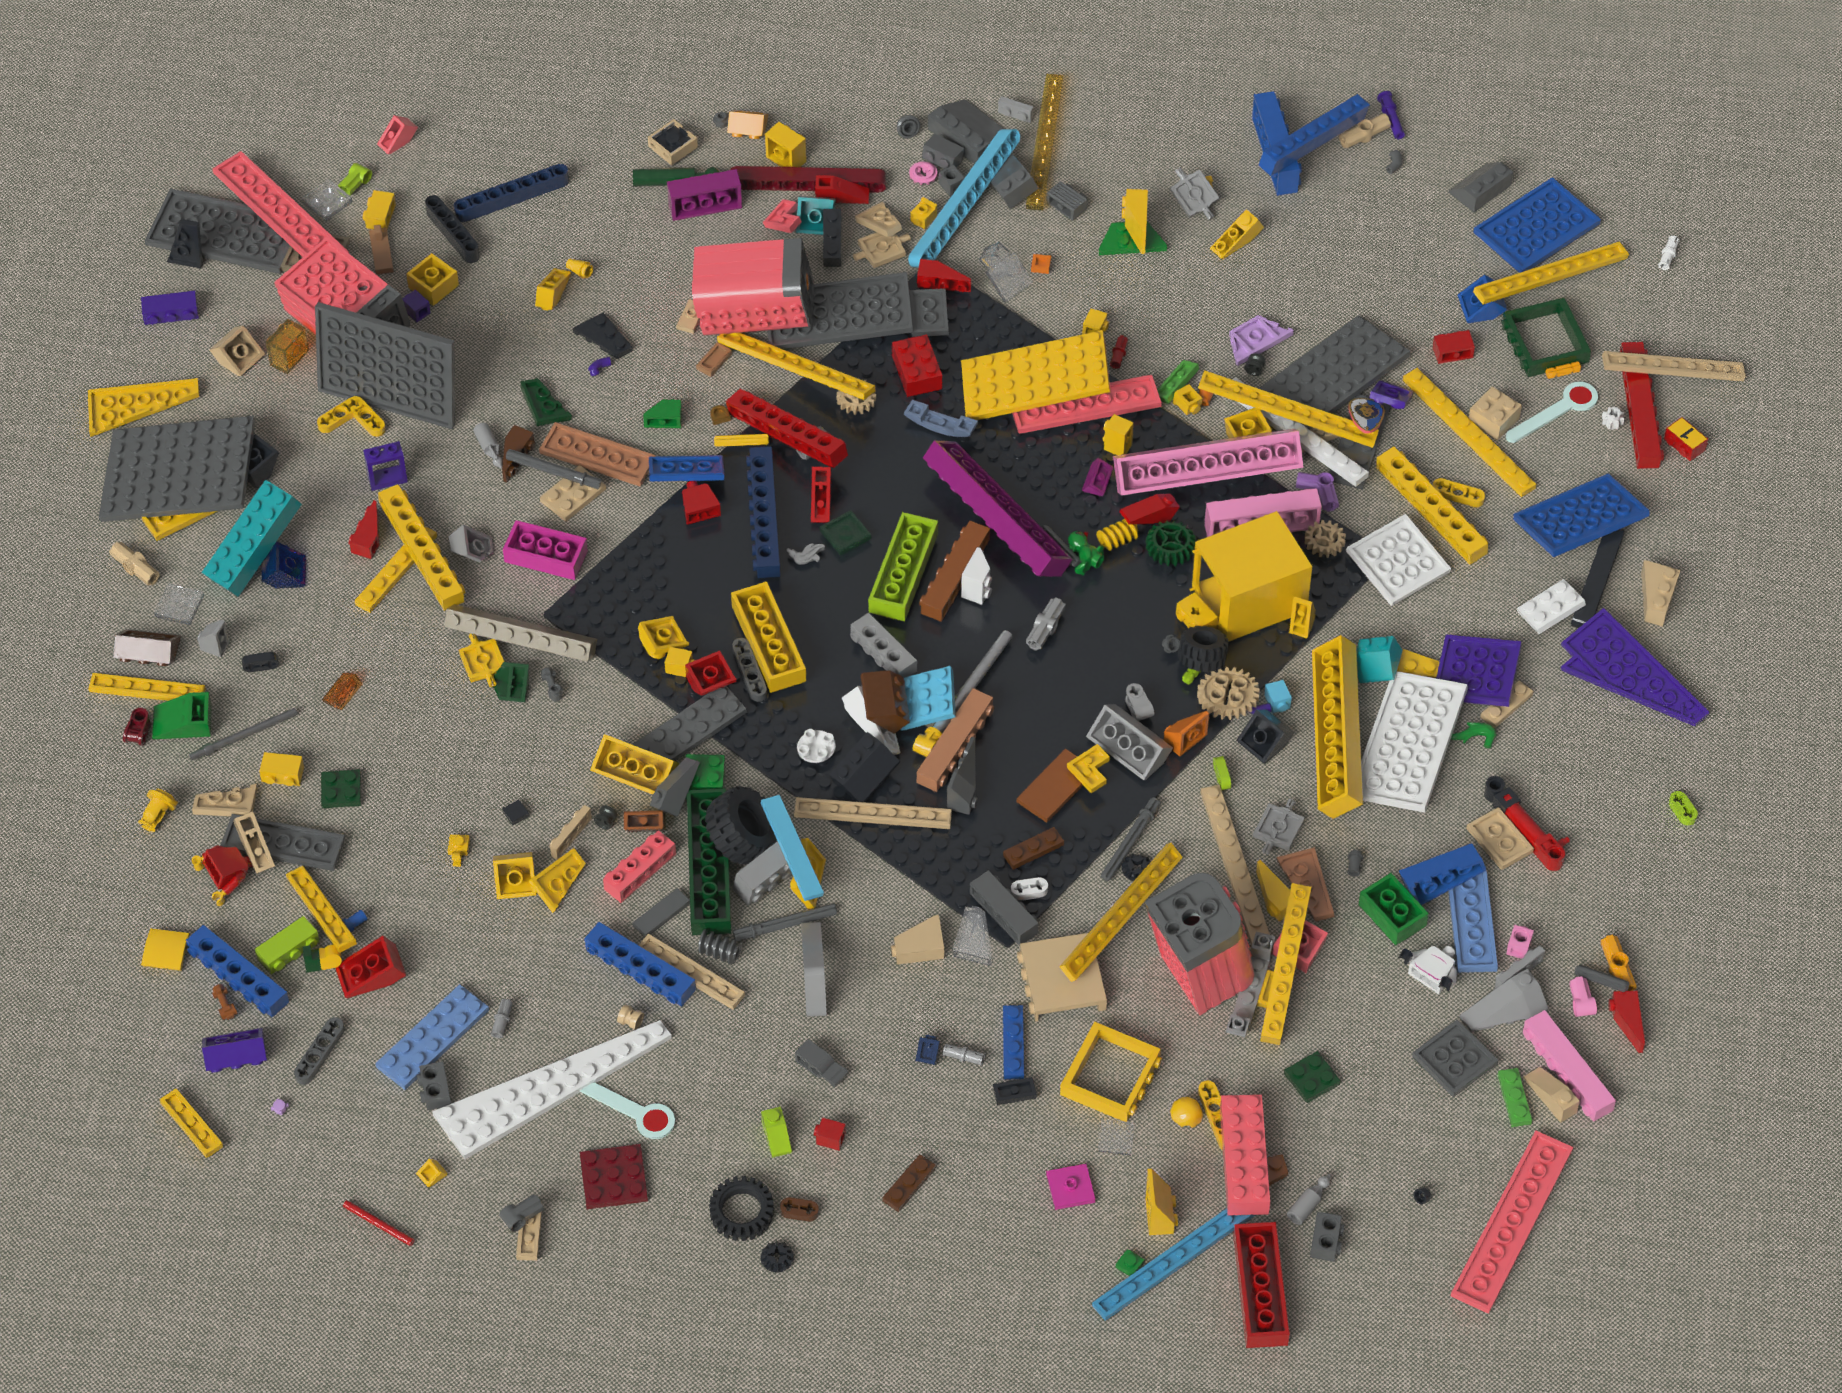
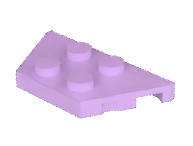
[1229,315,1294,366]

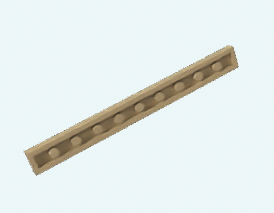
[1200,785,1270,947]

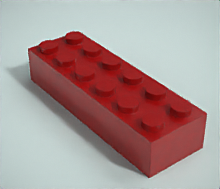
[1233,1222,1290,1348]

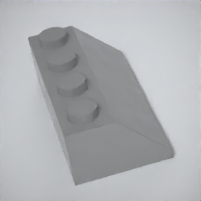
[1086,704,1173,780]

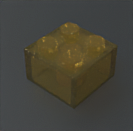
[266,319,309,375]

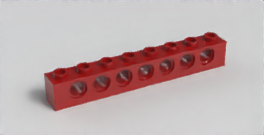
[725,388,848,468]

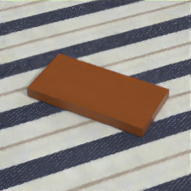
[1017,749,1083,823]

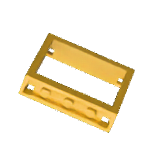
[1060,1022,1162,1123]

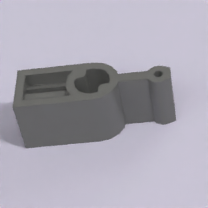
[795,1039,848,1087]

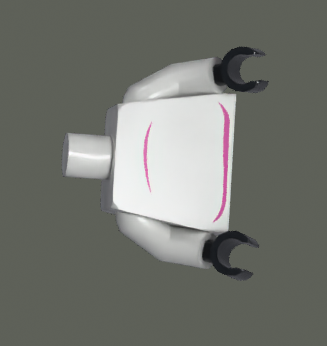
[1398,946,1457,994]

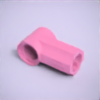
[1569,977,1597,1017]

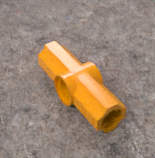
[1600,935,1637,991]

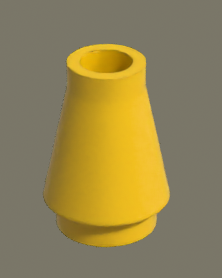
[566,258,593,278]

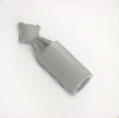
[473,423,503,469]
[1287,1174,1331,1225]

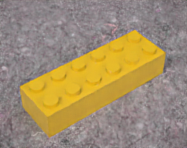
[731,582,806,693]

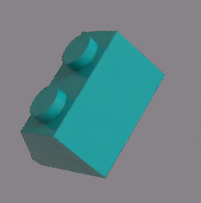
[796,196,836,235]
[1356,636,1403,683]

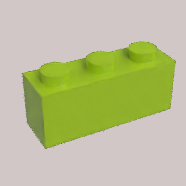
[255,916,320,975]

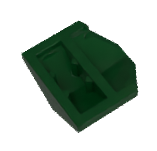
[493,662,530,703]

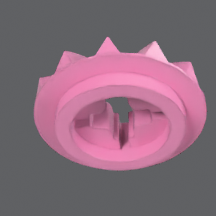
[909,162,937,185]

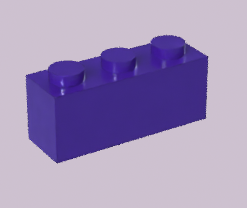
[141,291,199,325]

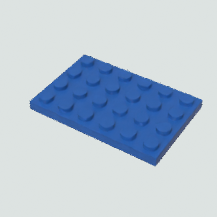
[1473,177,1601,273]
[1513,473,1650,558]

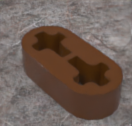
[780,1197,819,1222]

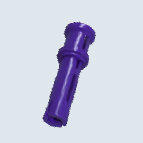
[1377,91,1405,140]

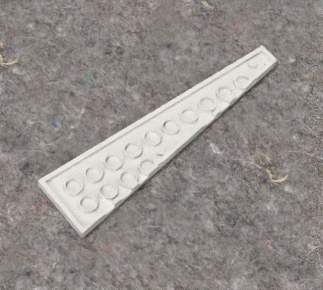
[432,1020,672,1159]

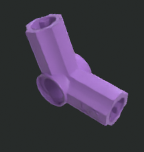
[1296,472,1339,512]

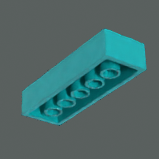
[201,480,302,597]

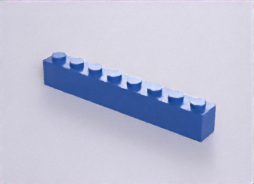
[1258,94,1370,176]

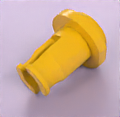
[138,788,179,832]

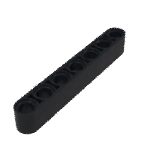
[1571,529,1625,628]

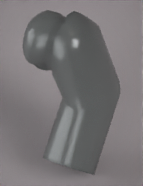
[1386,150,1402,174]

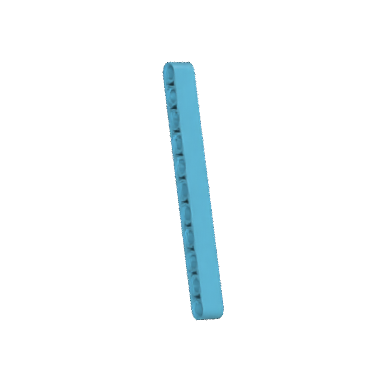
[908,129,1020,268]

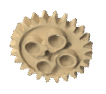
[1197,667,1260,720]

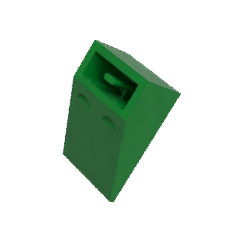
[152,692,212,739]

